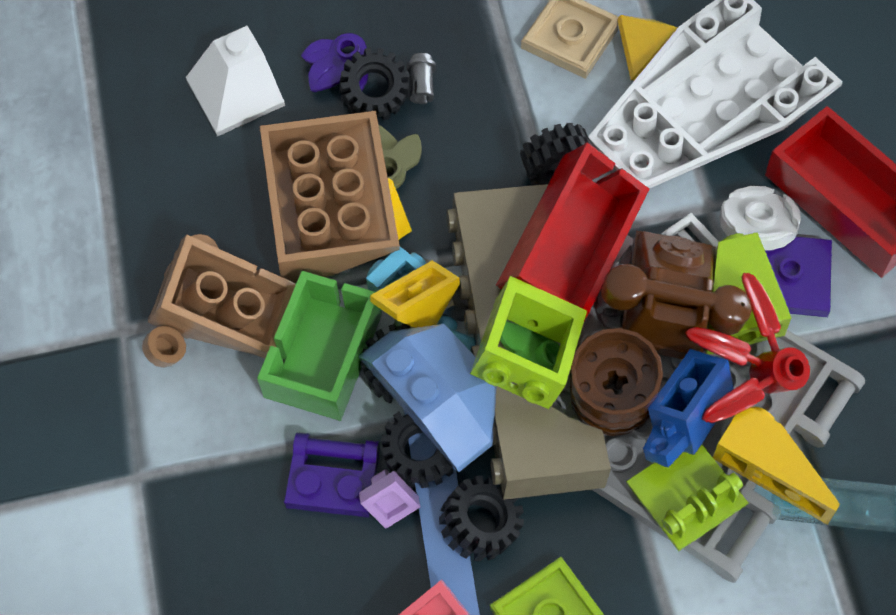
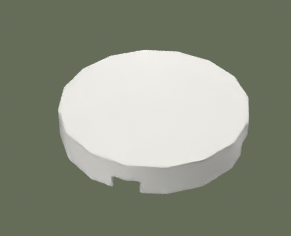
[720,186,801,250]

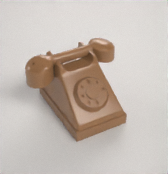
[142,234,296,368]

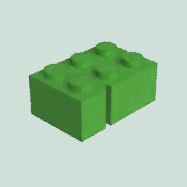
[257,271,382,421]

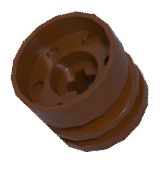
[570,328,663,436]

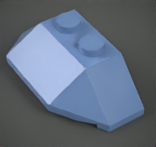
[359,324,497,472]

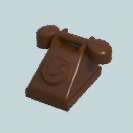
[601,231,752,359]

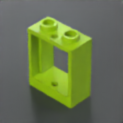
[470,276,587,409]

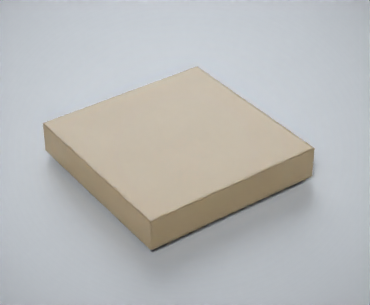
[521,0,619,79]

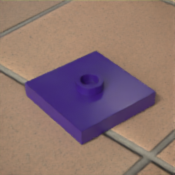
[765,237,832,318]

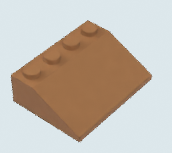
[260,111,400,283]

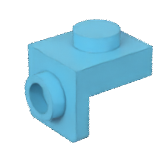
[366,247,426,292]

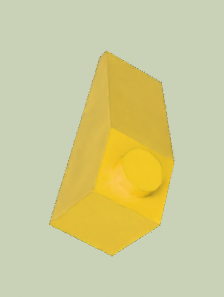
[713,406,840,525]

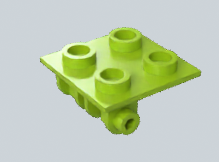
[626,445,749,552]

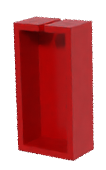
[765,106,896,278]
[496,142,650,322]

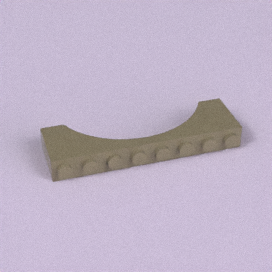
[446,184,611,500]

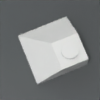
[186,26,285,137]

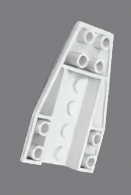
[588,0,842,188]

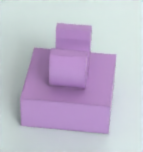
[359,469,420,529]

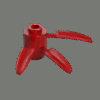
[685,273,810,423]

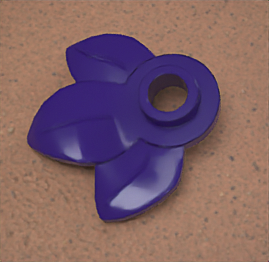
[301,33,369,92]

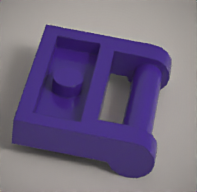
[284,432,380,518]

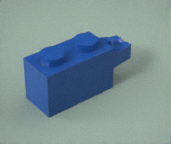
[643,349,734,468]

